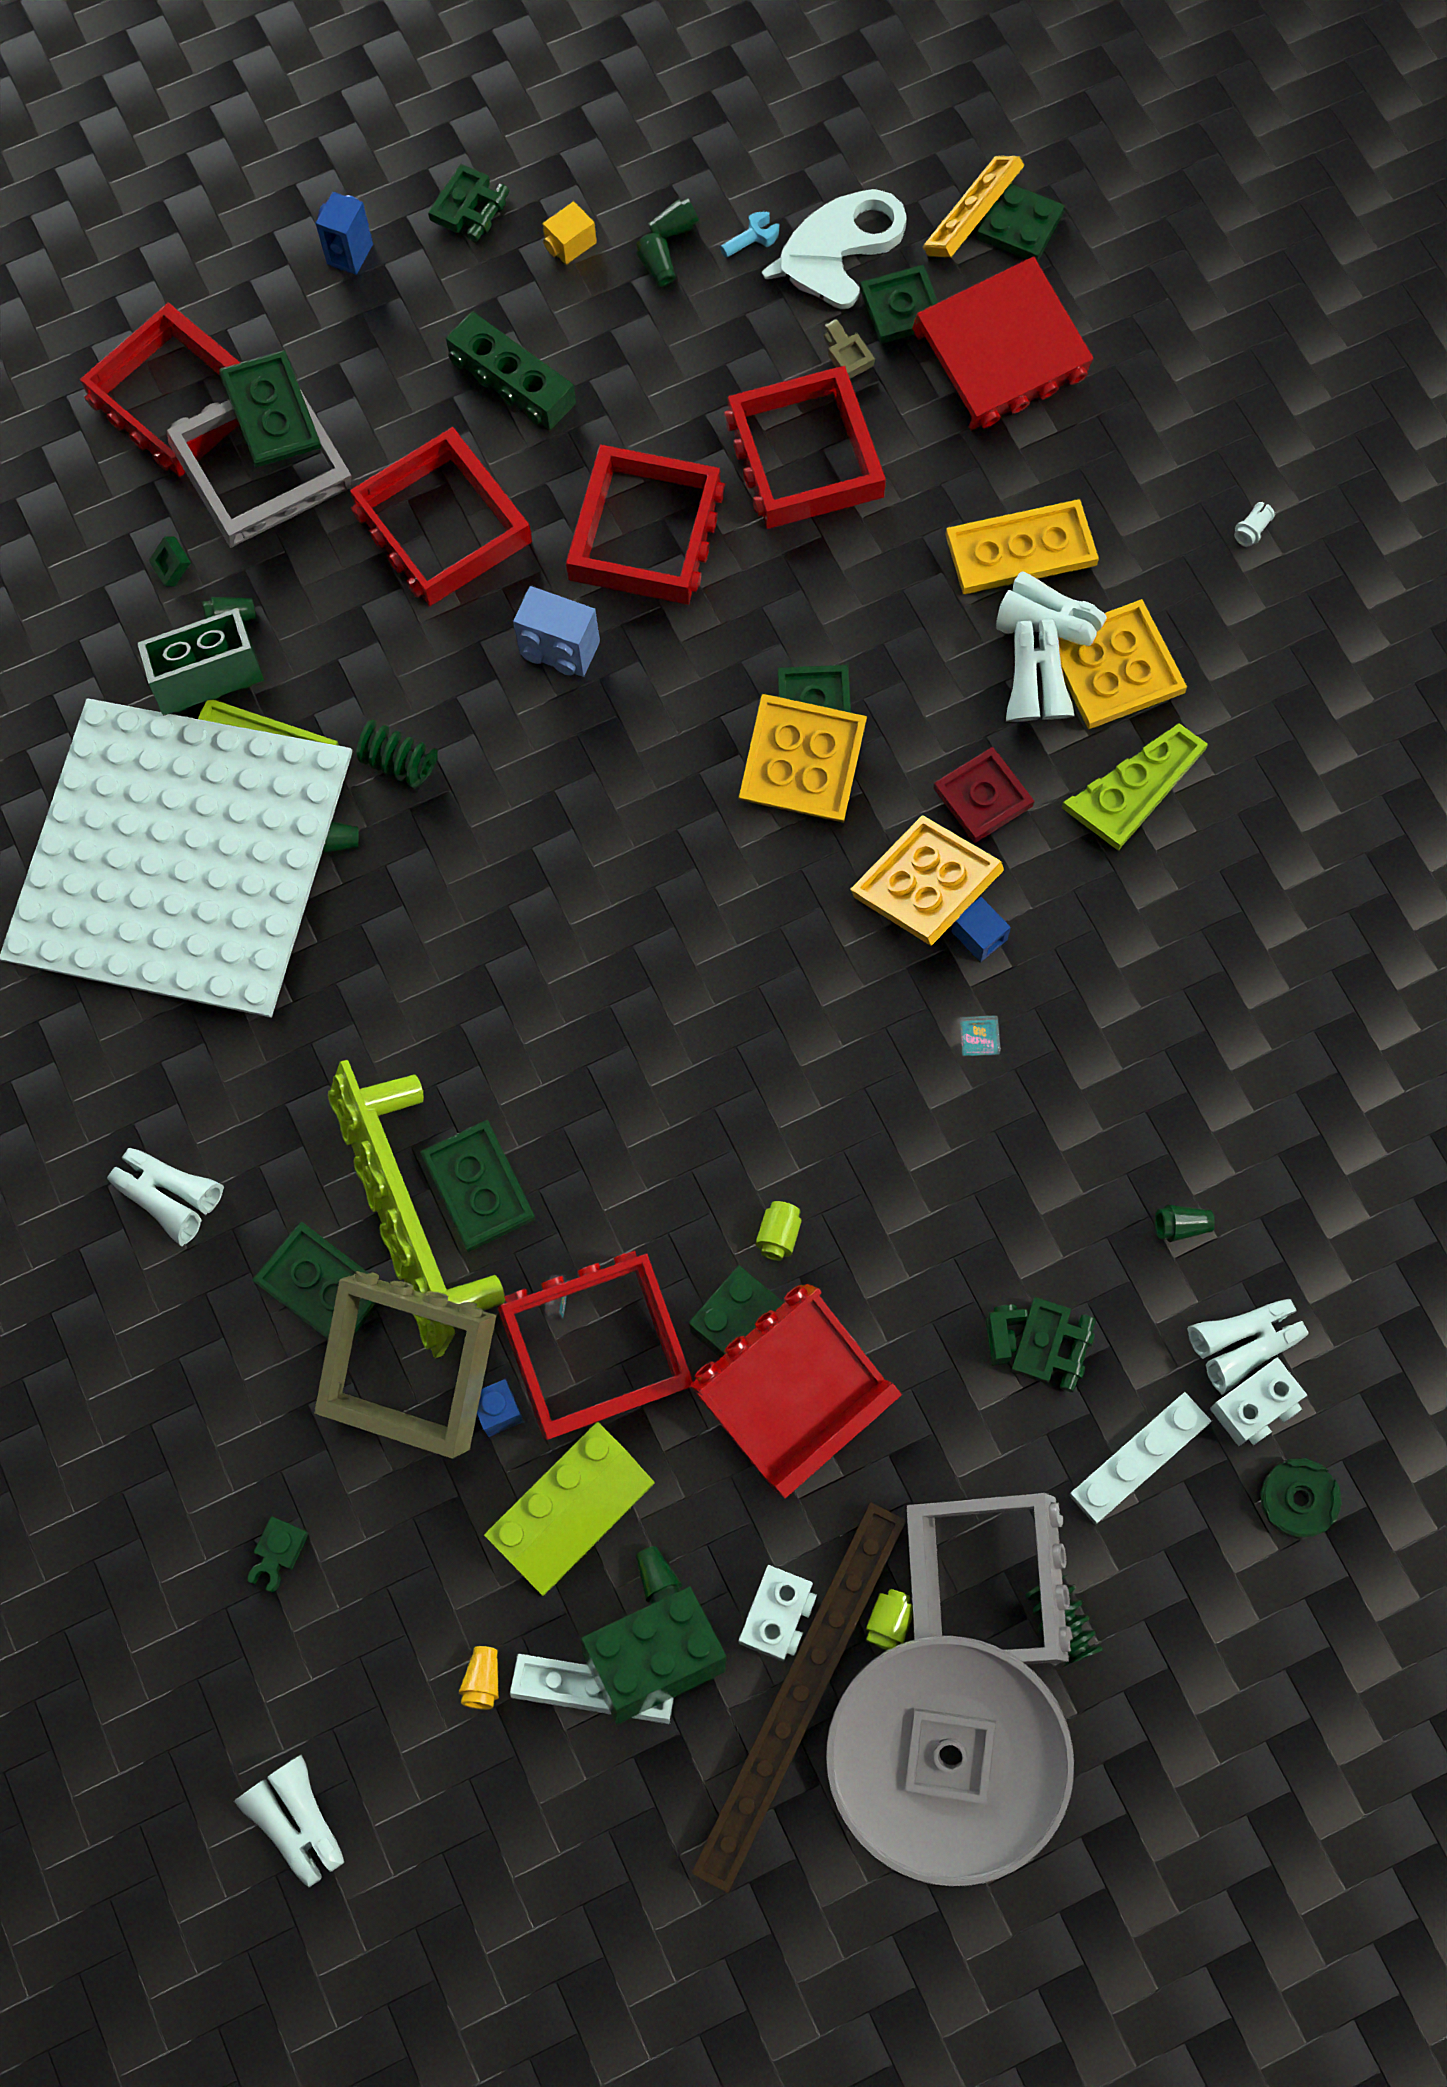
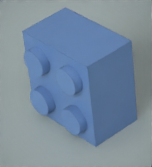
[513,586,600,677]

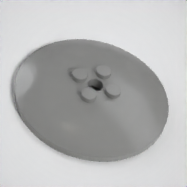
[827,1636,1074,1886]

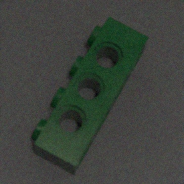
[446,311,576,430]

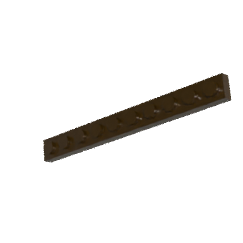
[691,1502,906,1893]

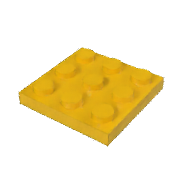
[1058,599,1187,730]
[739,694,867,823]
[850,815,1004,946]

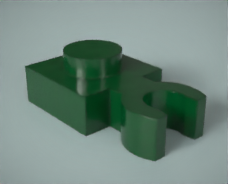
[248,1516,309,1593]

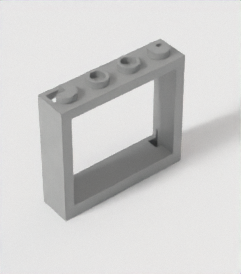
[167,389,351,548]
[907,1493,1073,1664]

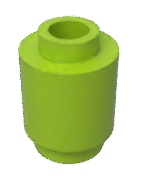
[755,1201,802,1261]
[866,1589,913,1651]

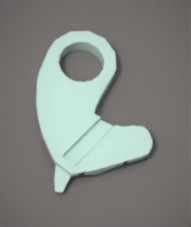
[762,189,907,309]

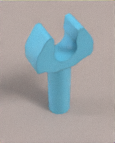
[720,212,779,258]

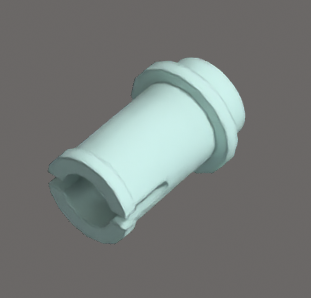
[1234,502,1275,547]

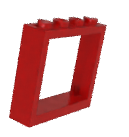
[80,302,240,477]
[723,365,886,529]
[350,427,532,606]
[566,444,725,605]
[498,1250,693,1440]

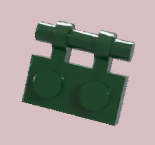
[428,163,510,242]
[1011,1297,1096,1392]

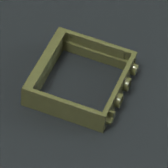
[314,1271,496,1459]

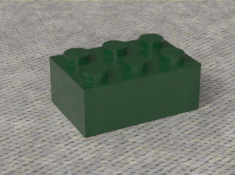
[138,608,264,716]
[581,1586,727,1725]

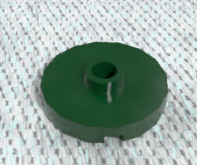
[1260,1458,1342,1538]

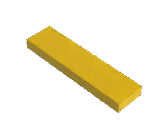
[923,156,1024,257]

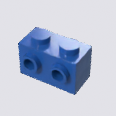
[315,192,373,275]

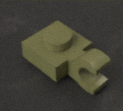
[824,319,875,378]

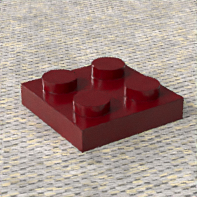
[933,747,1034,843]

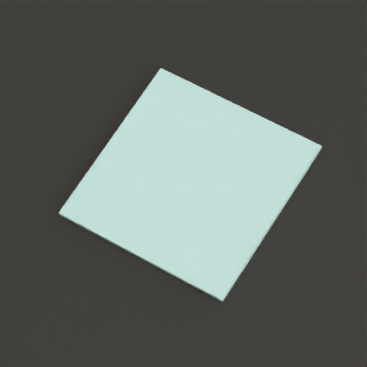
[0,698,353,1018]

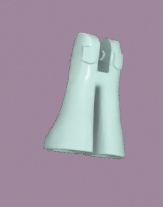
[996,571,1107,646]
[1006,619,1074,722]
[107,1148,224,1246]
[1187,1299,1309,1395]
[234,1755,344,1887]

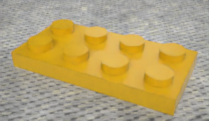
[946,499,1099,595]

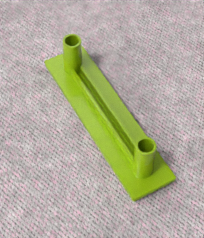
[328,1060,505,1358]

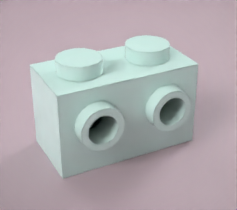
[1210,1357,1307,1446]
[739,1565,817,1662]

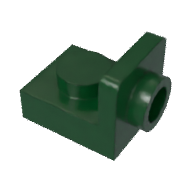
[985,1305,1028,1366]

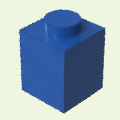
[951,897,1011,962]
[477,1379,524,1437]

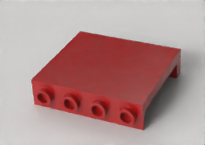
[912,256,1094,430]
[689,1284,902,1498]

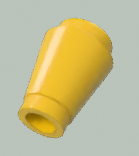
[459,1646,498,1709]

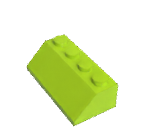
[484,1421,655,1596]

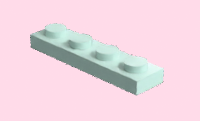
[1069,1392,1211,1525]
[510,1654,674,1724]

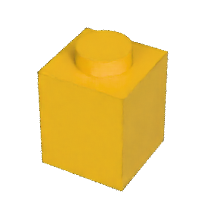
[543,201,597,265]

